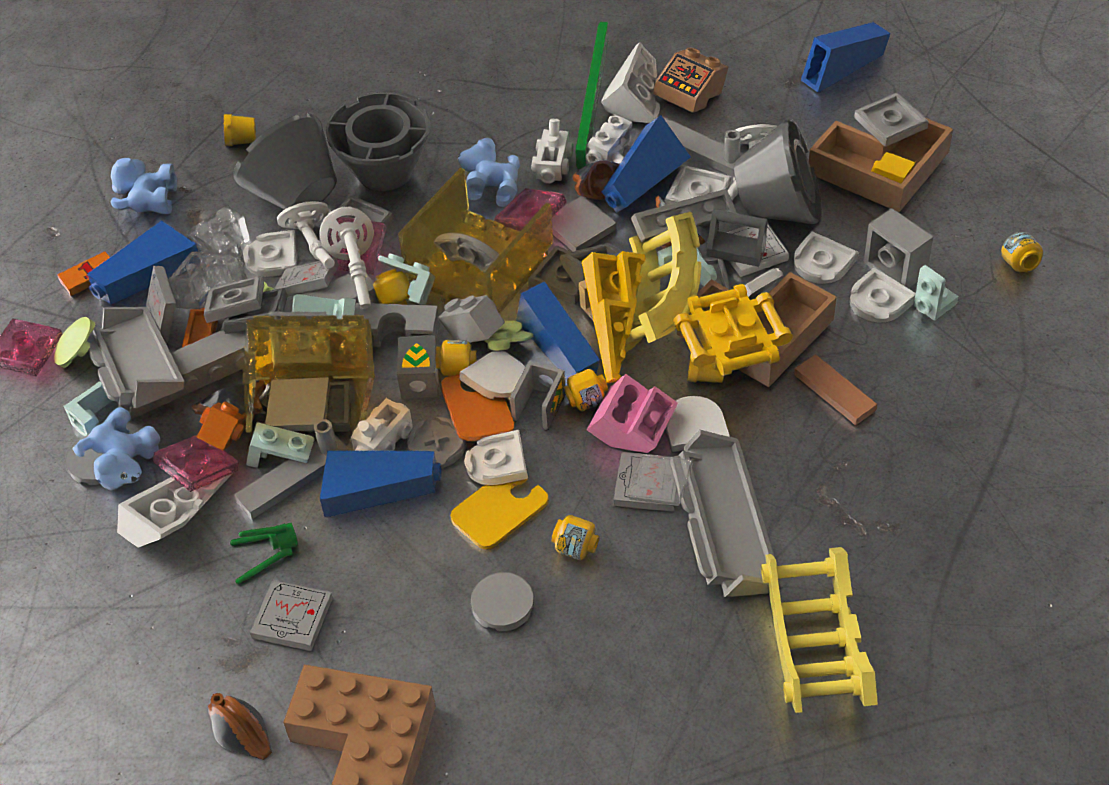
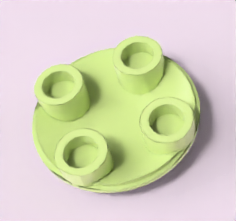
[54,317,95,368]

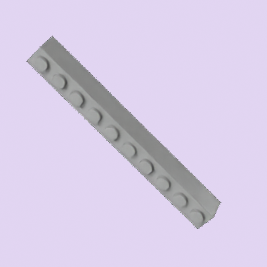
[116,273,379,419]

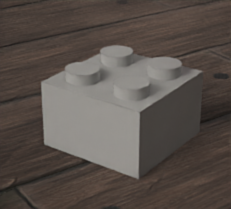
[864,208,933,289]

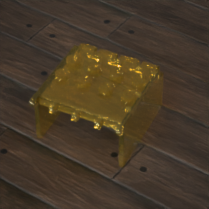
[398,168,553,314]
[243,315,375,432]

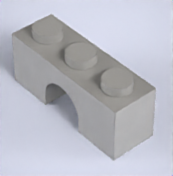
[350,303,440,347]

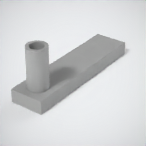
[664,118,744,177]
[631,189,737,242]
[234,419,349,520]

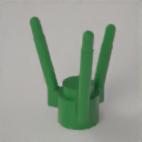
[230,523,298,584]

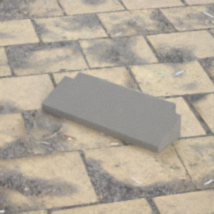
[87,307,185,409]
[670,430,784,597]

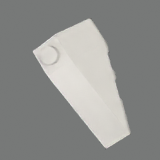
[601,42,660,123]
[117,457,231,548]

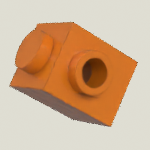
[197,402,245,451]

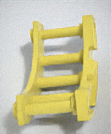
[624,212,701,352]
[761,547,878,713]

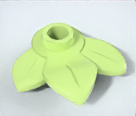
[485,320,533,351]

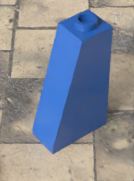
[801,22,891,92]
[601,115,691,213]
[87,221,202,305]
[516,281,600,379]
[320,451,442,517]

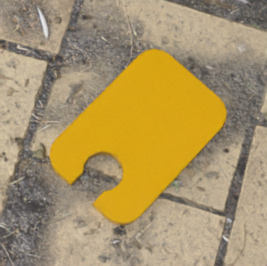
[450,479,549,550]

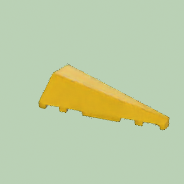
[582,251,646,383]

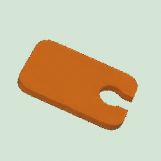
[441,375,514,441]

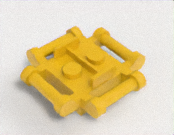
[673,284,793,376]

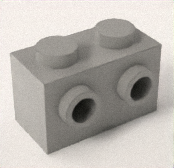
[438,295,505,342]

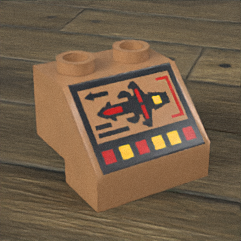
[653,47,729,112]

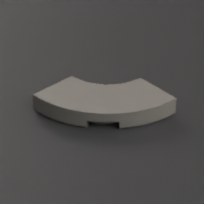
[434,233,504,273]

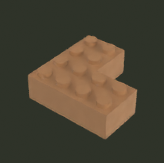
[808,118,953,212]
[677,272,837,387]
[283,664,436,785]

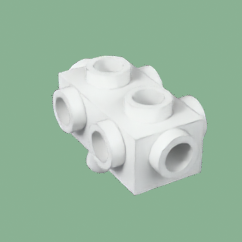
[586,114,632,164]
[531,119,574,183]
[351,398,413,451]

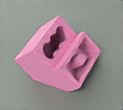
[587,374,678,453]

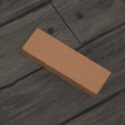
[794,354,877,425]

